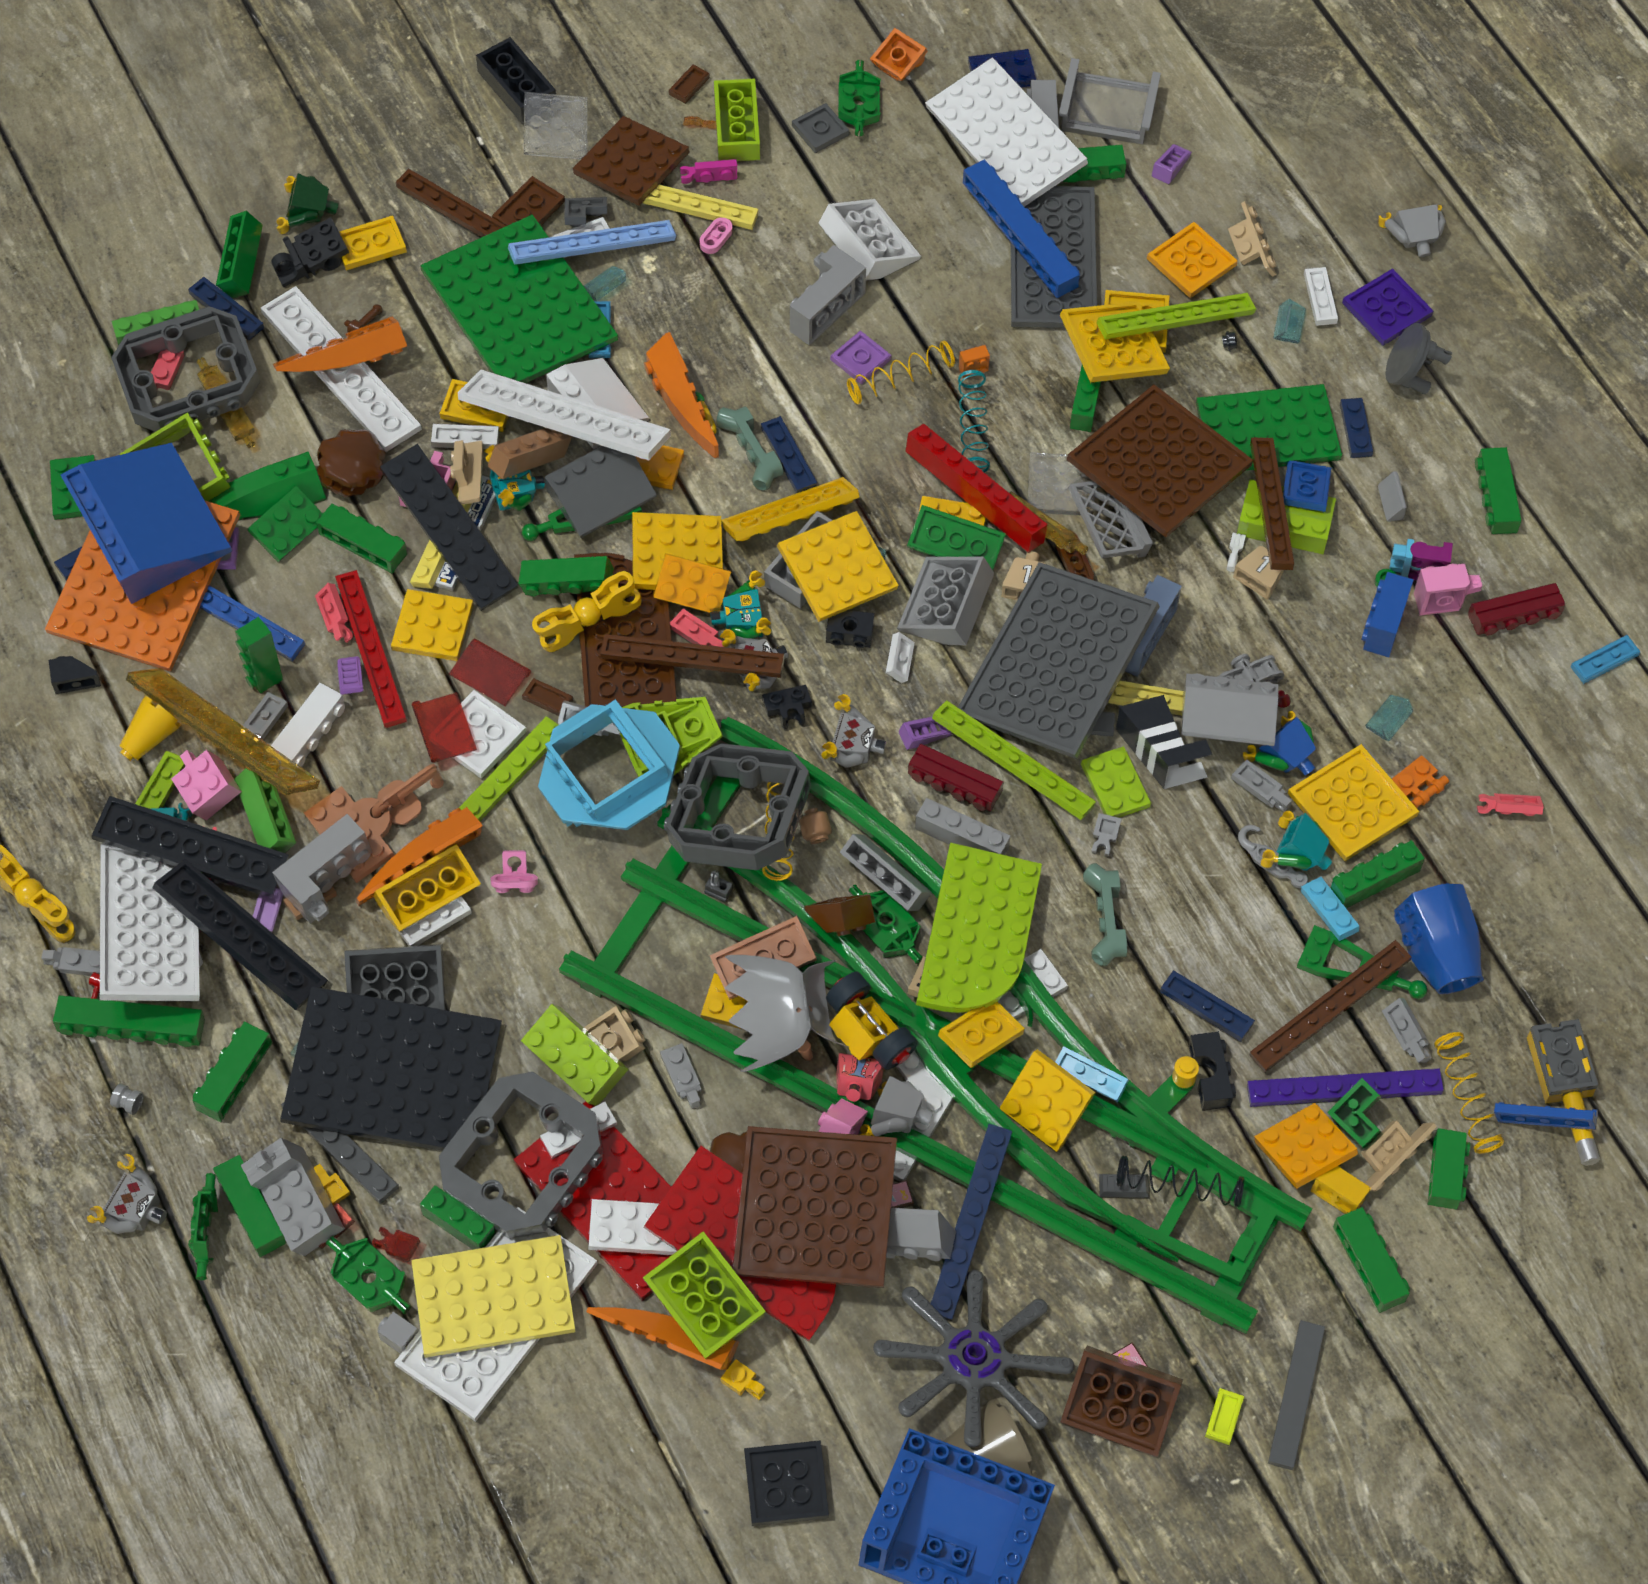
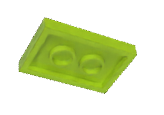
[1081,746,1151,818]

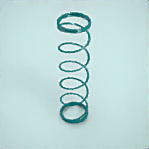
[958,370,990,473]

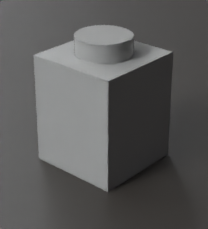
[378,1312,418,1354]

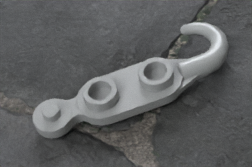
[1238,825,1307,888]

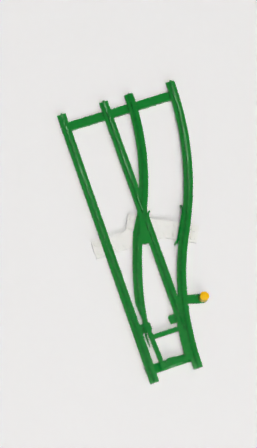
[559,717,1313,1334]

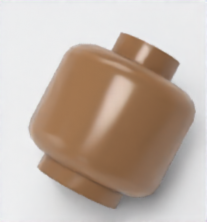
[799,808,832,844]

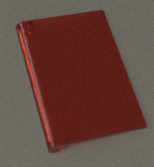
[449,638,531,706]
[411,692,477,763]

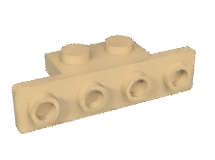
[1228,201,1276,277]
[450,440,483,505]
[1361,1120,1437,1192]

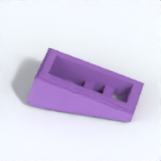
[1152,144,1191,184]
[337,656,363,695]
[899,716,952,750]

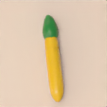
[695,391,717,434]

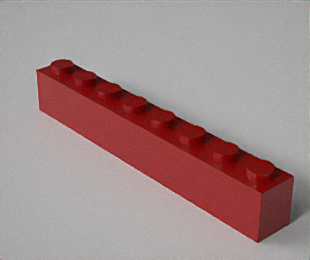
[905,423,1048,553]

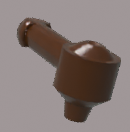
[344,304,383,333]

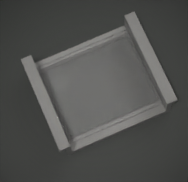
[1059,58,1161,145]

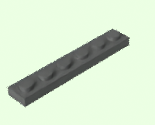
[281,1102,398,1204]

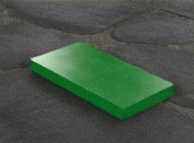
[907,505,1006,570]

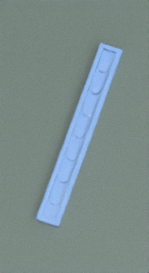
[508,220,676,265]

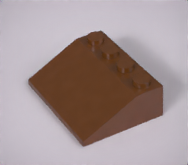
[1060,1345,1183,1457]

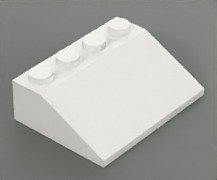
[819,199,921,281]
[546,358,649,450]

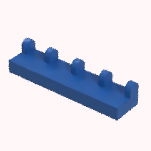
[1494,1102,1598,1130]

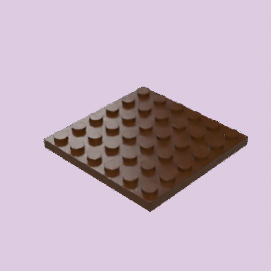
[1066,385,1253,538]
[733,1126,897,1288]

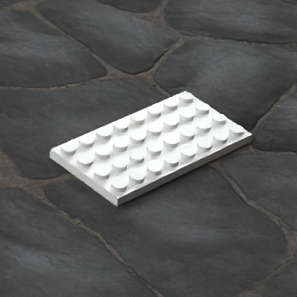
[925,57,1088,207]
[100,844,200,1001]
[394,1207,598,1422]

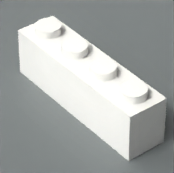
[267,683,345,775]

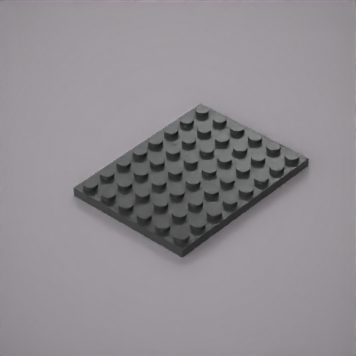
[958,562,1160,759]

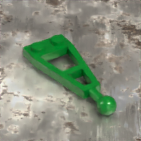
[521,507,642,541]
[1297,925,1428,999]

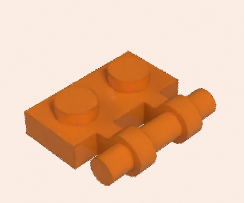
[1392,755,1449,808]

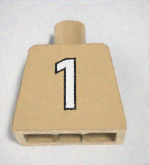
[1233,546,1284,600]
[1001,551,1045,600]

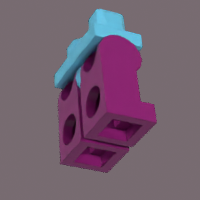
[1389,539,1453,580]

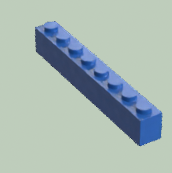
[963,159,1080,298]

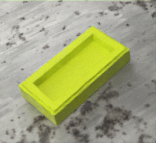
[1205,1388,1244,1445]

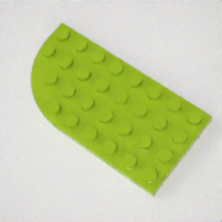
[916,843,1042,1013]

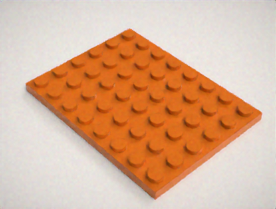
[45,500,240,672]

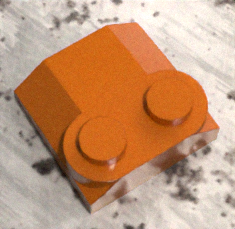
[870,28,928,81]

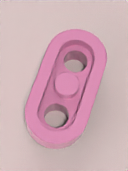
[700,218,732,254]

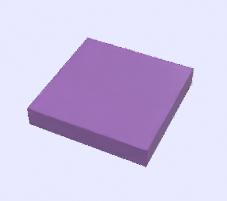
[830,330,892,385]

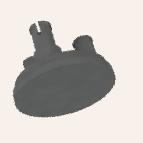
[1385,323,1452,394]

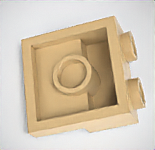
[584,1006,645,1062]

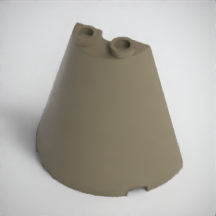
[943,1398,1038,1478]

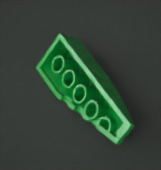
[208,452,326,520]

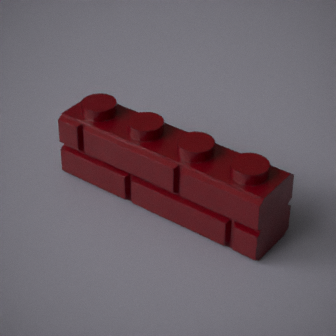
[1468,583,1565,636]
[908,744,1004,812]

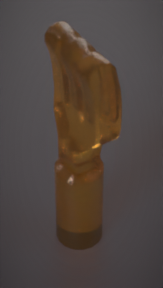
[683,116,716,129]

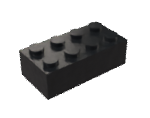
[476,37,557,124]

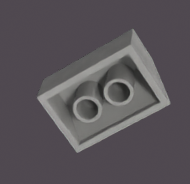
[887,1208,956,1261]

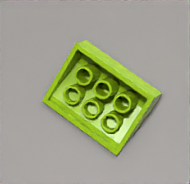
[1237,479,1336,555]
[643,1232,766,1359]

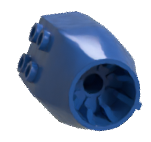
[1394,883,1484,994]

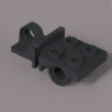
[271,217,350,287]

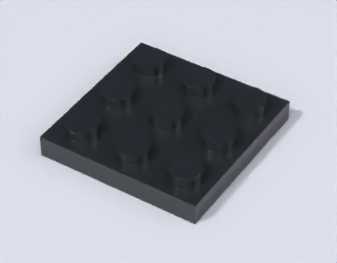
[744,1440,829,1526]

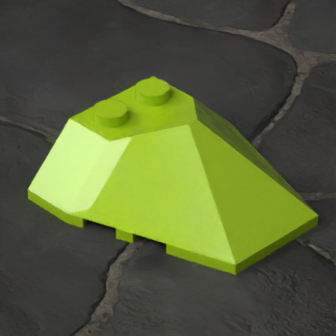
[618,697,723,777]

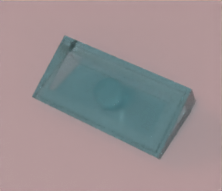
[584,266,626,301]
[1273,299,1306,344]
[1365,695,1413,741]

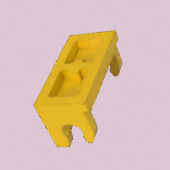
[1310,1166,1371,1214]

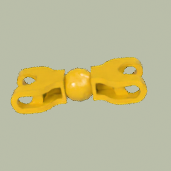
[532,571,641,652]
[0,844,76,943]

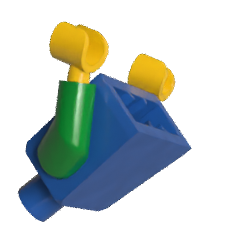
[1243,711,1316,776]

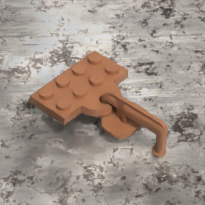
[304,764,444,883]
[710,916,817,1061]

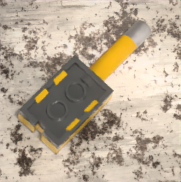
[1527,1019,1600,1166]

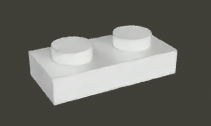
[886,632,915,683]

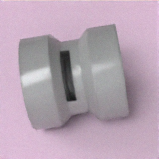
[110,1083,144,1115]

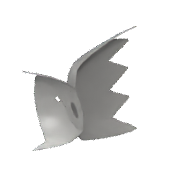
[725,955,849,1072]

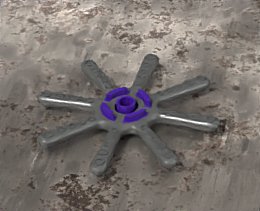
[873,1270,1075,1448]

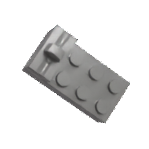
[789,245,866,345]
[272,814,373,924]
[241,1138,345,1256]

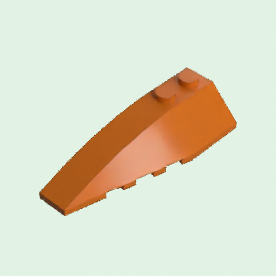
[273,316,407,372]
[644,332,719,458]
[356,807,483,906]
[586,1307,739,1370]

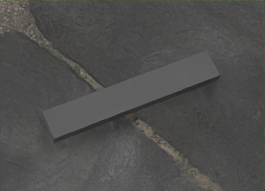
[1268,1320,1325,1470]

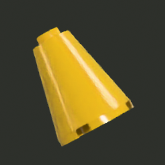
[119,696,182,761]

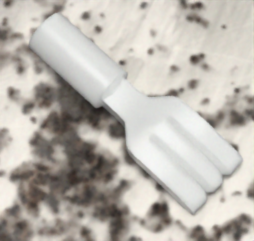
[1227,532,1246,572]

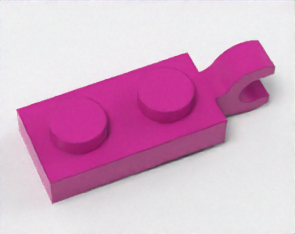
[680,159,737,184]

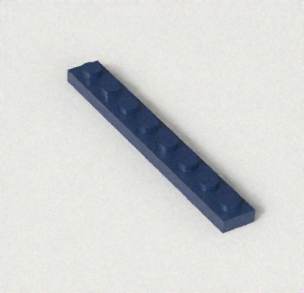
[931,1124,1012,1321]

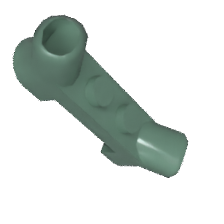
[716,406,784,490]
[1083,863,1127,966]

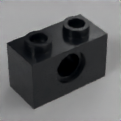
[826,610,875,648]

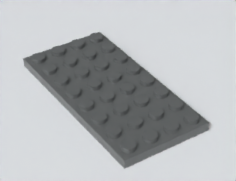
[1010,186,1097,328]

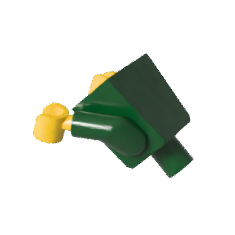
[276,173,338,234]

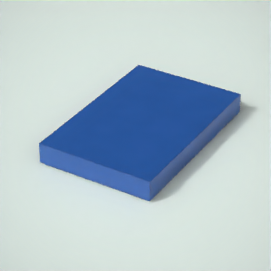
[1283,460,1332,512]

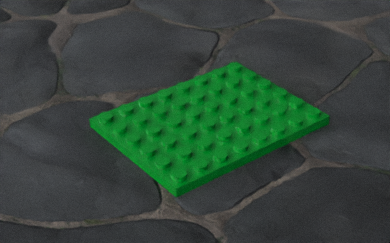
[420,214,618,383]

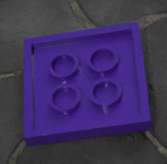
[1342,268,1434,346]

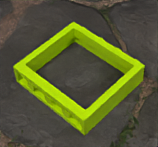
[120,412,231,501]

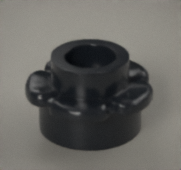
[1222,331,1237,352]

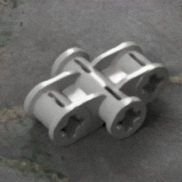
[1219,654,1285,684]

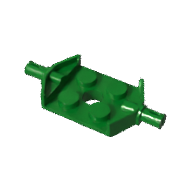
[838,60,881,137]
[849,884,923,964]
[188,1173,218,1280]
[326,1236,411,1314]

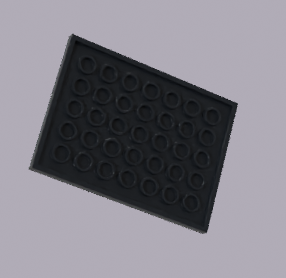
[280,986,502,1157]

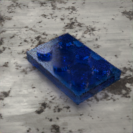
[968,49,1036,88]

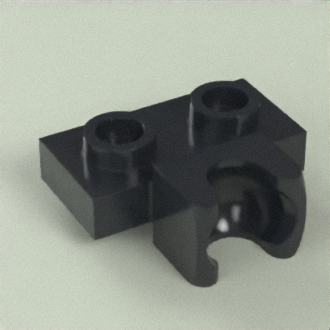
[762,685,812,729]

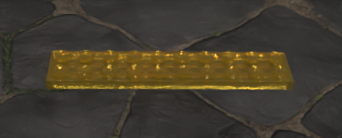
[126,668,320,795]

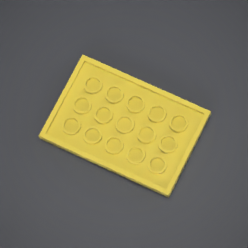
[411,1235,576,1358]

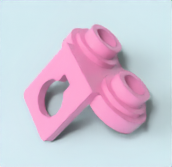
[490,850,538,893]

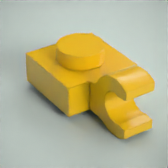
[314,1163,350,1206]
[720,1359,766,1400]

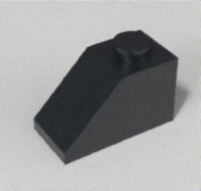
[48,656,101,694]

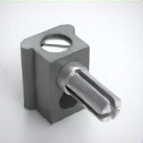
[704,871,734,902]

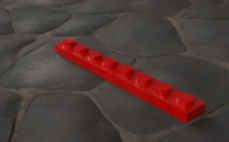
[335,570,407,728]

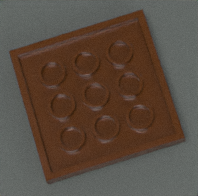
[572,116,690,206]

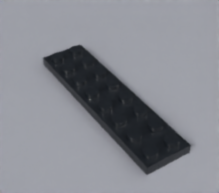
[380,443,518,611]
[92,796,289,898]
[152,859,328,1010]

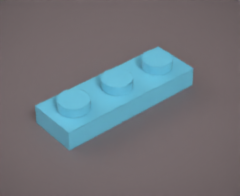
[1301,877,1360,941]
[1055,1046,1129,1102]

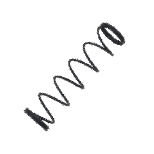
[1116,1155,1244,1208]

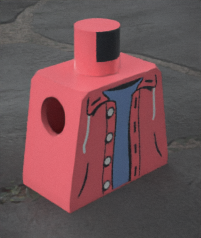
[836,1053,884,1102]

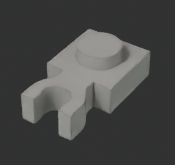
[1092,813,1122,857]

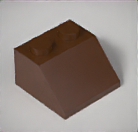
[804,894,875,936]

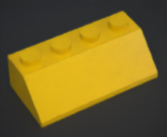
[373,844,481,932]

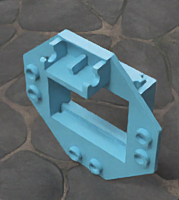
[538,699,680,830]

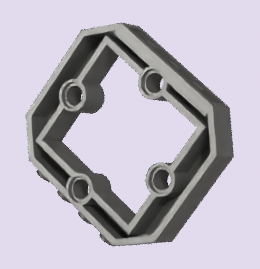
[111,306,261,431]
[664,743,811,870]
[439,1072,604,1239]

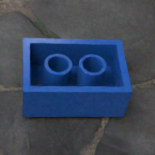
[1361,572,1414,657]

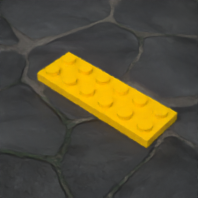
[721,477,860,541]

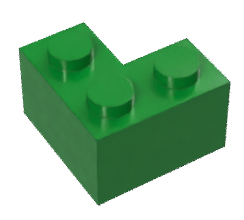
[1327,1078,1381,1149]

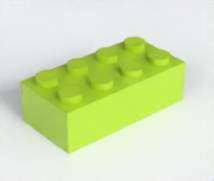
[714,79,760,161]
[521,1004,629,1106]

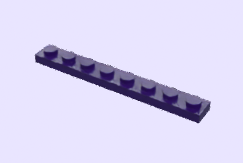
[1247,1068,1444,1107]

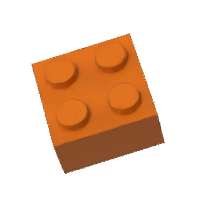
[959,345,990,378]

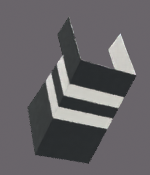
[1116,695,1213,789]

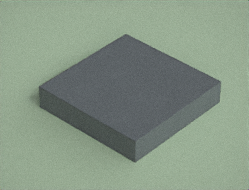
[792,103,849,153]

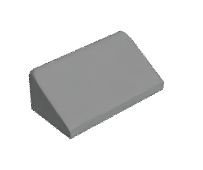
[1378,471,1407,522]

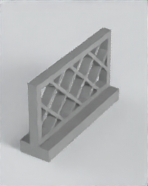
[1068,481,1153,559]

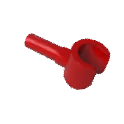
[89,972,100,999]

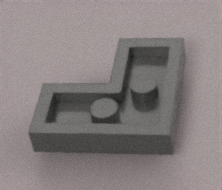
[564,197,607,227]

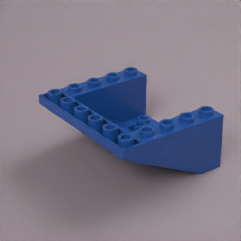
[61,443,232,604]
[858,1428,1055,1584]

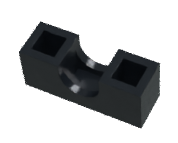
[1188,1031,1236,1111]

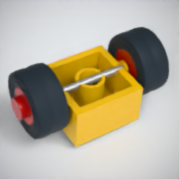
[826,971,918,1070]

